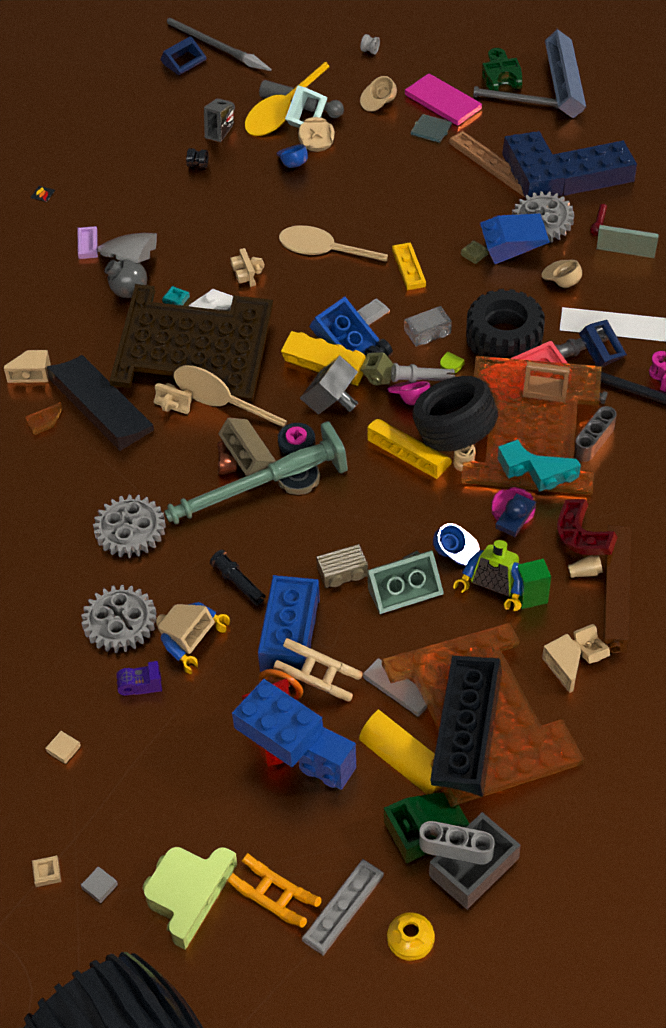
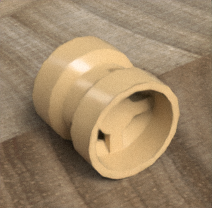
[453,445,476,472]

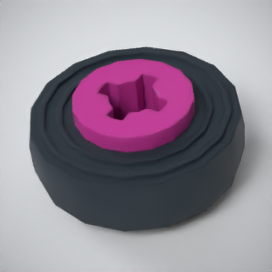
[278,423,316,456]

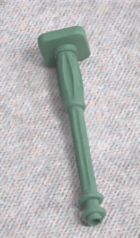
[164,421,348,524]

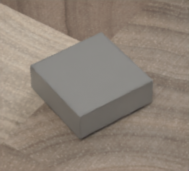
[81,866,118,903]

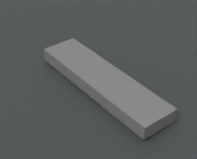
[302,859,384,956]

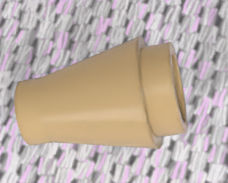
[568,555,603,578]

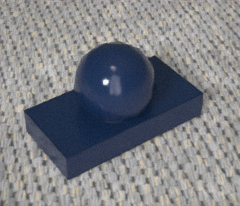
[495,493,536,537]

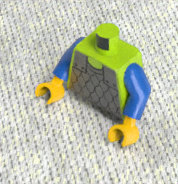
[453,540,523,612]

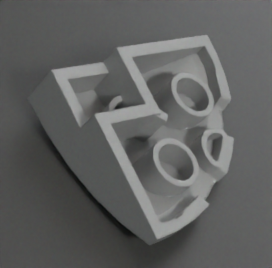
[97,233,157,263]

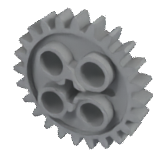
[512,191,574,242]
[93,495,166,558]
[81,585,157,653]

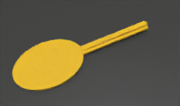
[245,62,330,136]

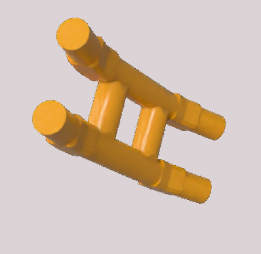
[226,853,321,928]

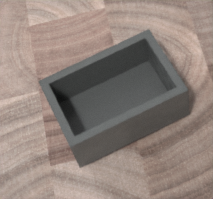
[429,812,521,909]

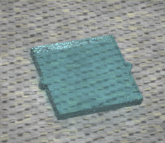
[411,114,452,143]

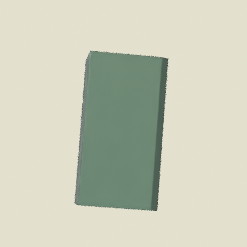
[596,225,659,258]
[367,550,444,614]

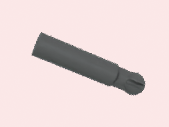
[259,80,344,118]

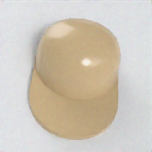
[360,76,397,111]
[542,260,582,288]

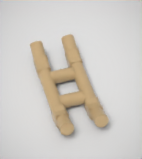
[273,638,362,702]

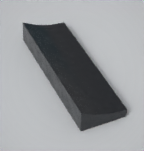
[46,355,154,451]
[430,655,502,797]

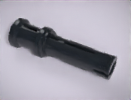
[210,550,266,606]

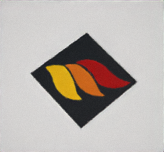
[30,186,55,202]

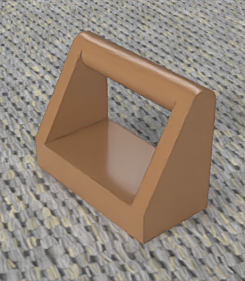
[523,361,570,403]

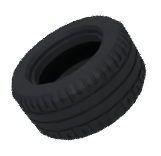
[412,376,498,452]

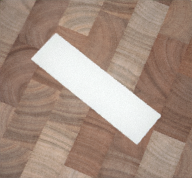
[560,307,666,342]

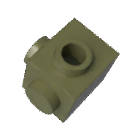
[360,352,393,385]

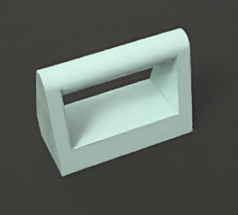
[285,85,327,128]

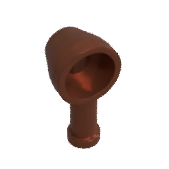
[217,440,237,475]

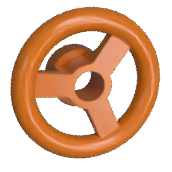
[259,669,303,700]

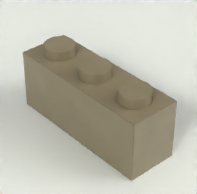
[218,418,276,476]

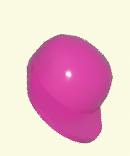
[388,381,430,405]

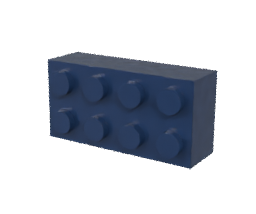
[502,131,566,198]
[553,140,637,196]

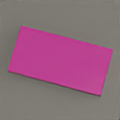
[405,73,482,126]

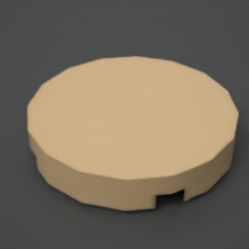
[298,117,335,152]

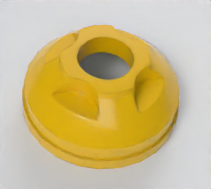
[387,913,435,961]

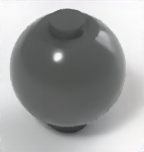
[105,259,147,298]

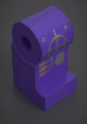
[116,661,162,696]

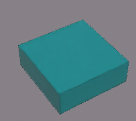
[162,286,190,306]

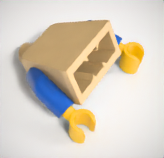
[156,602,230,674]

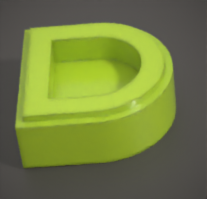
[440,351,465,374]

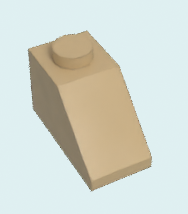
[4,350,51,383]
[542,634,581,693]

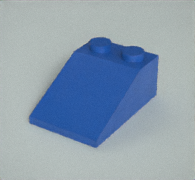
[480,213,550,264]
[309,297,380,355]

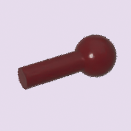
[590,204,607,236]

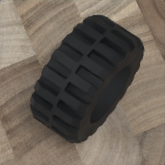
[466,289,545,364]

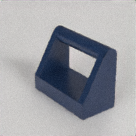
[160,36,207,75]
[579,320,627,369]

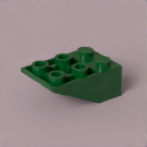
[384,791,470,863]

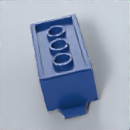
[258,575,320,687]

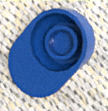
[277,144,308,168]
[433,523,480,566]

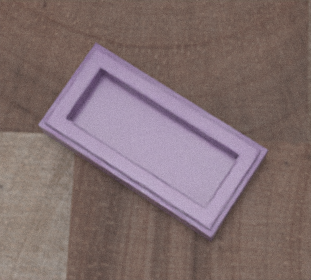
[78,226,98,259]

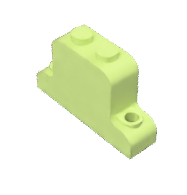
[143,847,238,950]

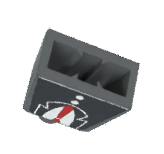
[204,99,235,142]

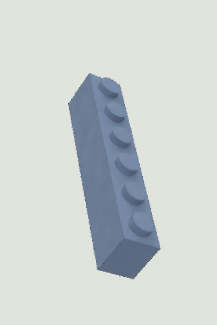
[545,29,586,118]

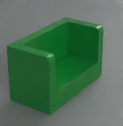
[518,558,551,609]

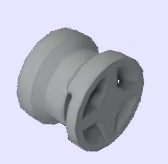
[360,34,380,54]

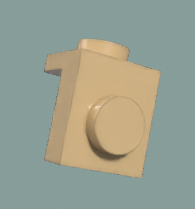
[573,624,610,664]

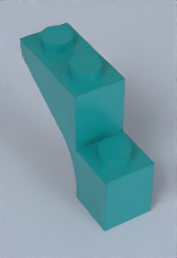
[497,440,581,492]

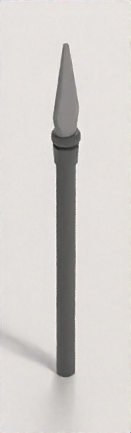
[167,18,271,71]

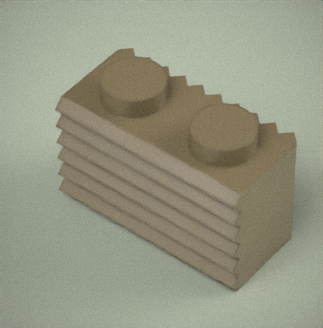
[316,544,368,588]

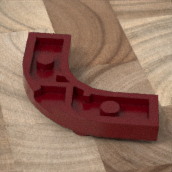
[557,499,618,555]

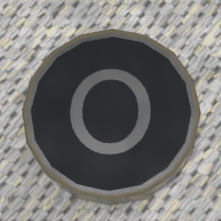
[278,466,320,495]

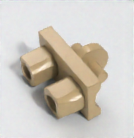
[230,248,265,287]
[154,383,193,414]

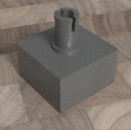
[300,355,358,414]

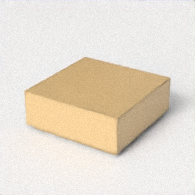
[46,731,81,764]
[32,855,61,887]

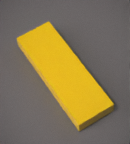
[392,242,426,290]

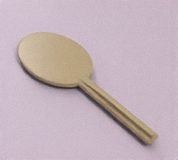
[279,226,388,261]
[174,365,287,427]

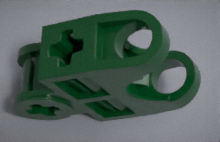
[482,48,522,91]

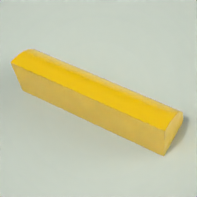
[367,419,452,479]
[359,709,443,794]

